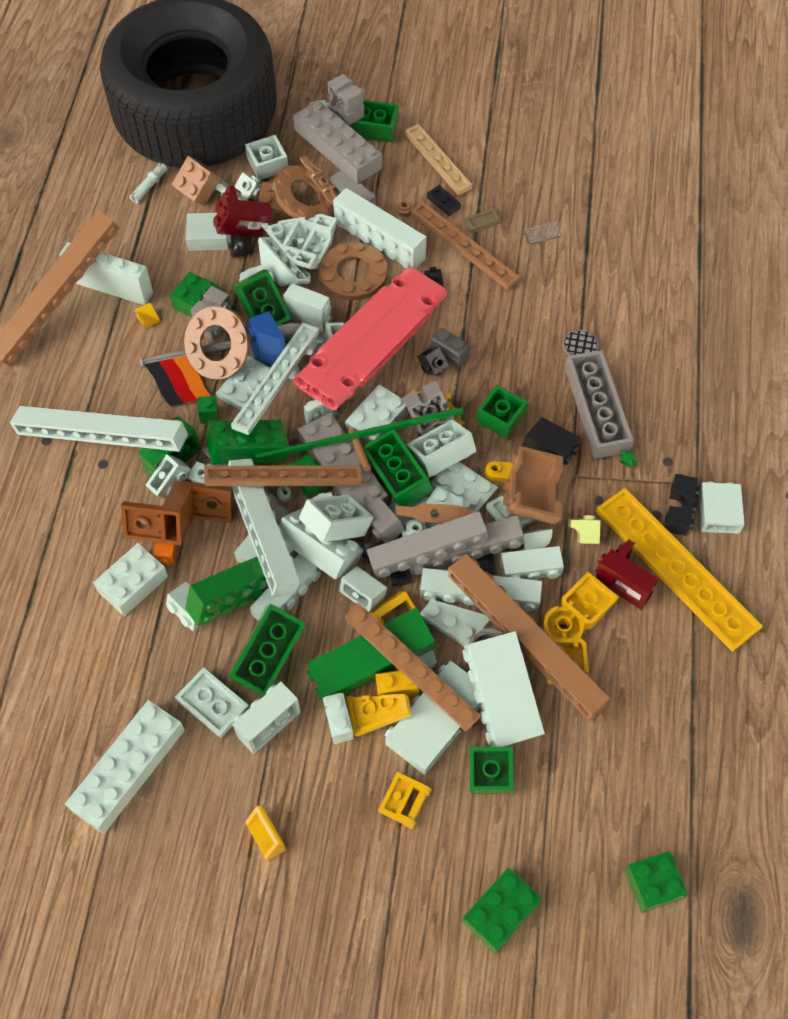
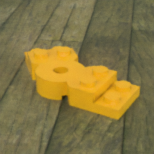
[542,572,619,684]

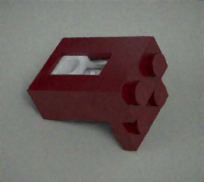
[213,185,273,237]
[595,539,659,610]

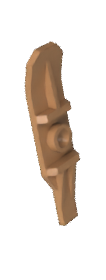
[300,156,339,206]
[396,503,473,524]

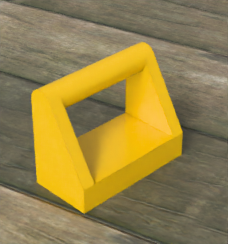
[370,591,416,624]
[245,805,286,861]

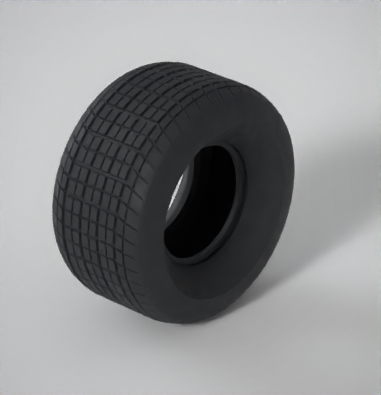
[100,0,277,168]

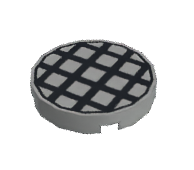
[563,330,598,356]

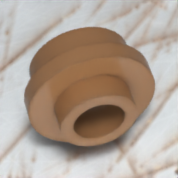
[396,201,413,217]

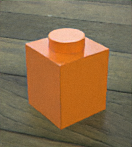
[153,542,178,567]

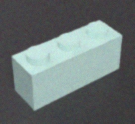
[500,546,564,580]

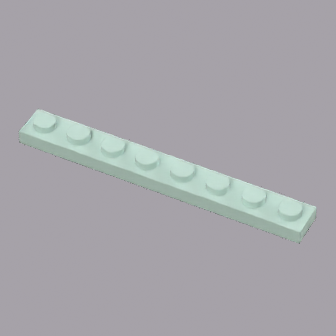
[231,323,319,435]

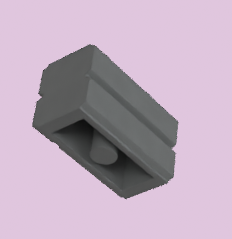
[431,328,470,368]

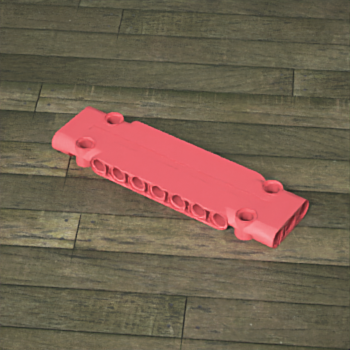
[294,267,447,410]

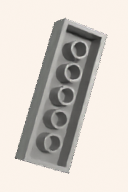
[293,100,382,184]
[565,350,634,459]
[298,413,388,508]

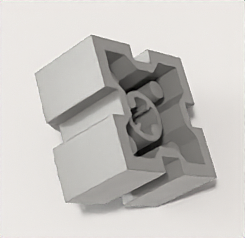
[327,74,365,125]
[191,286,232,340]
[402,381,455,436]

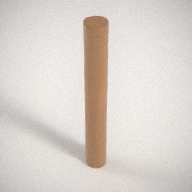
[348,428,371,472]

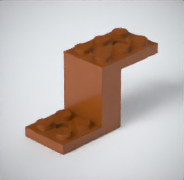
[121,480,233,545]

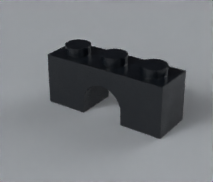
[664,473,700,536]

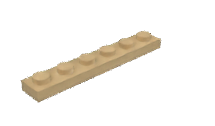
[405,124,472,196]

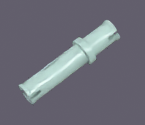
[129,163,168,203]

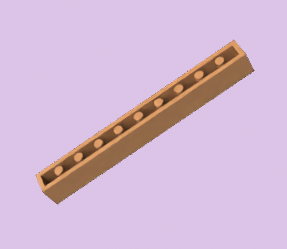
[0,210,120,366]
[448,554,610,721]

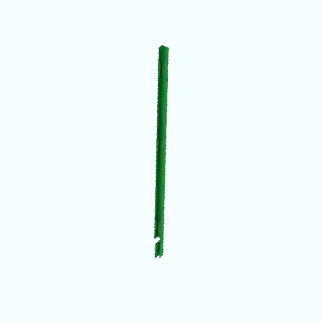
[255,407,463,460]

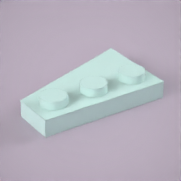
[420,599,491,646]

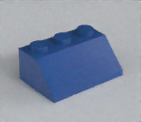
[248,311,285,368]

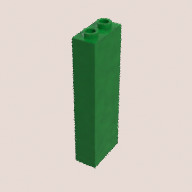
[306,607,437,700]

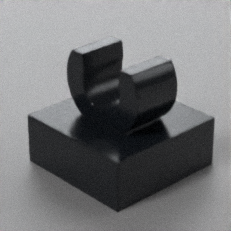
[424,267,443,287]

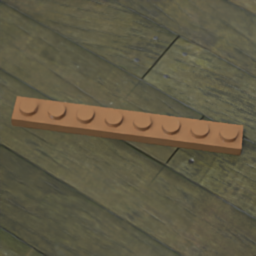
[411,202,520,290]
[204,466,362,486]
[344,602,481,732]

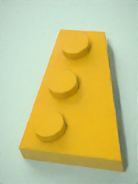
[346,694,412,737]

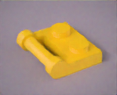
[378,772,432,829]

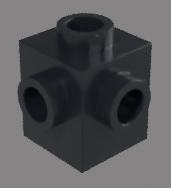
[417,347,449,376]

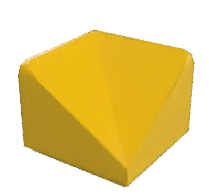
[135,303,160,329]

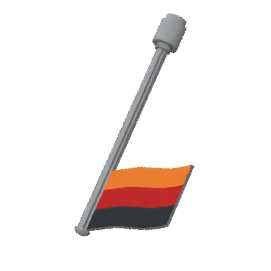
[139,322,300,408]

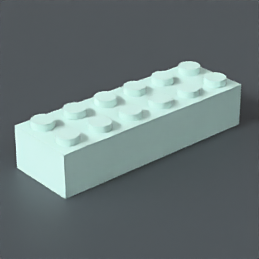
[333,188,426,269]
[65,700,185,835]

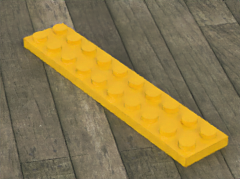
[596,488,763,653]

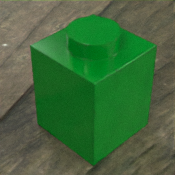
[198,396,219,424]

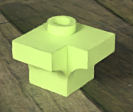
[568,515,600,544]

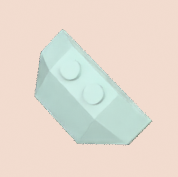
[258,237,311,287]

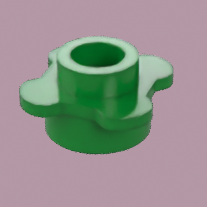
[619,451,638,468]

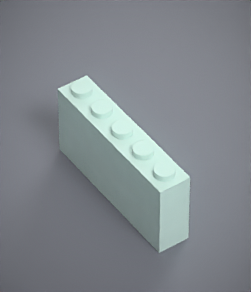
[59,242,153,305]
[463,631,545,747]
[385,660,480,775]

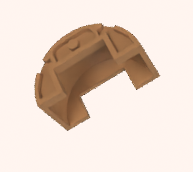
[503,446,563,525]

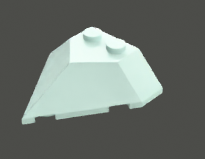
[261,214,337,269]

